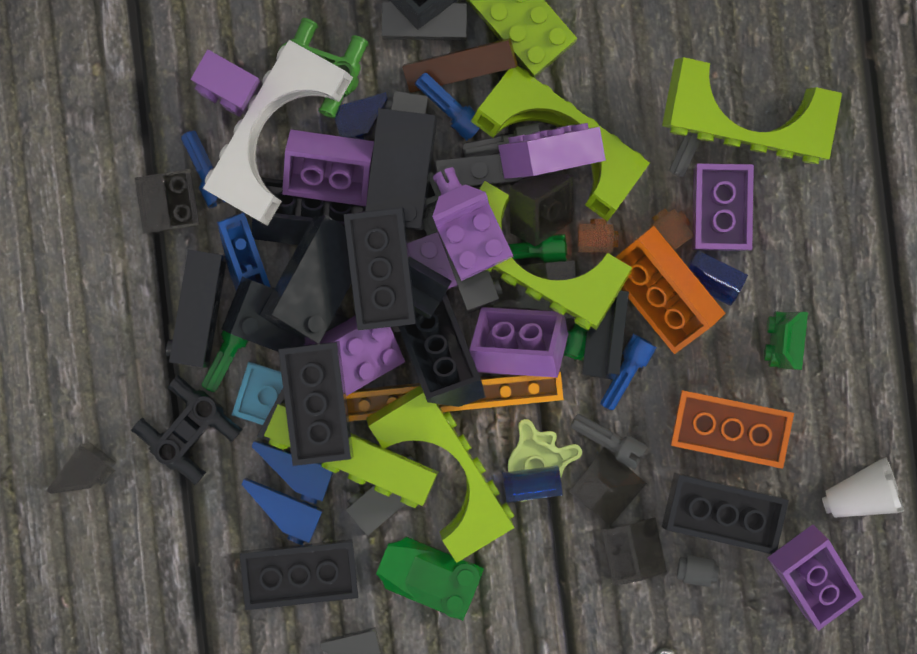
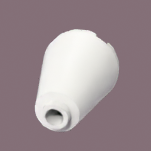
[822,457,904,518]

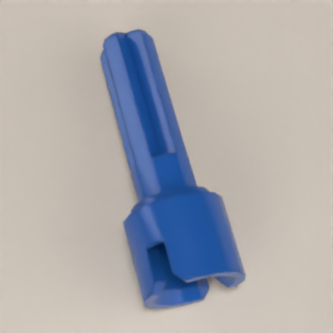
[415,73,480,141]
[181,131,226,208]
[600,334,657,410]

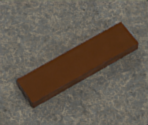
[402,38,518,93]

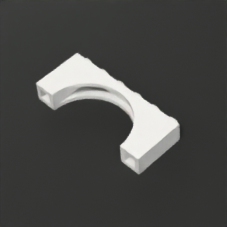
[203,40,353,226]

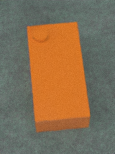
[615,226,726,354]
[670,390,794,469]

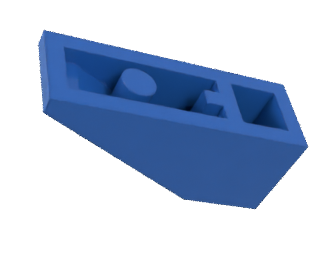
[217,212,271,291]
[252,440,333,504]
[241,478,324,545]

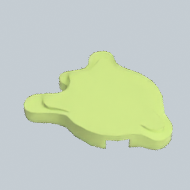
[508,419,582,502]

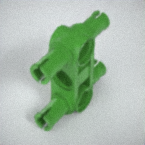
[279,18,369,119]

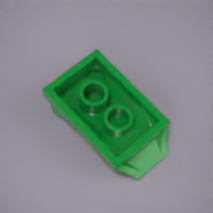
[764,311,808,370]
[376,536,484,621]

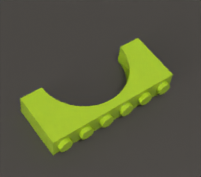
[662,57,842,164]
[471,66,650,221]
[479,181,632,330]
[366,385,515,563]

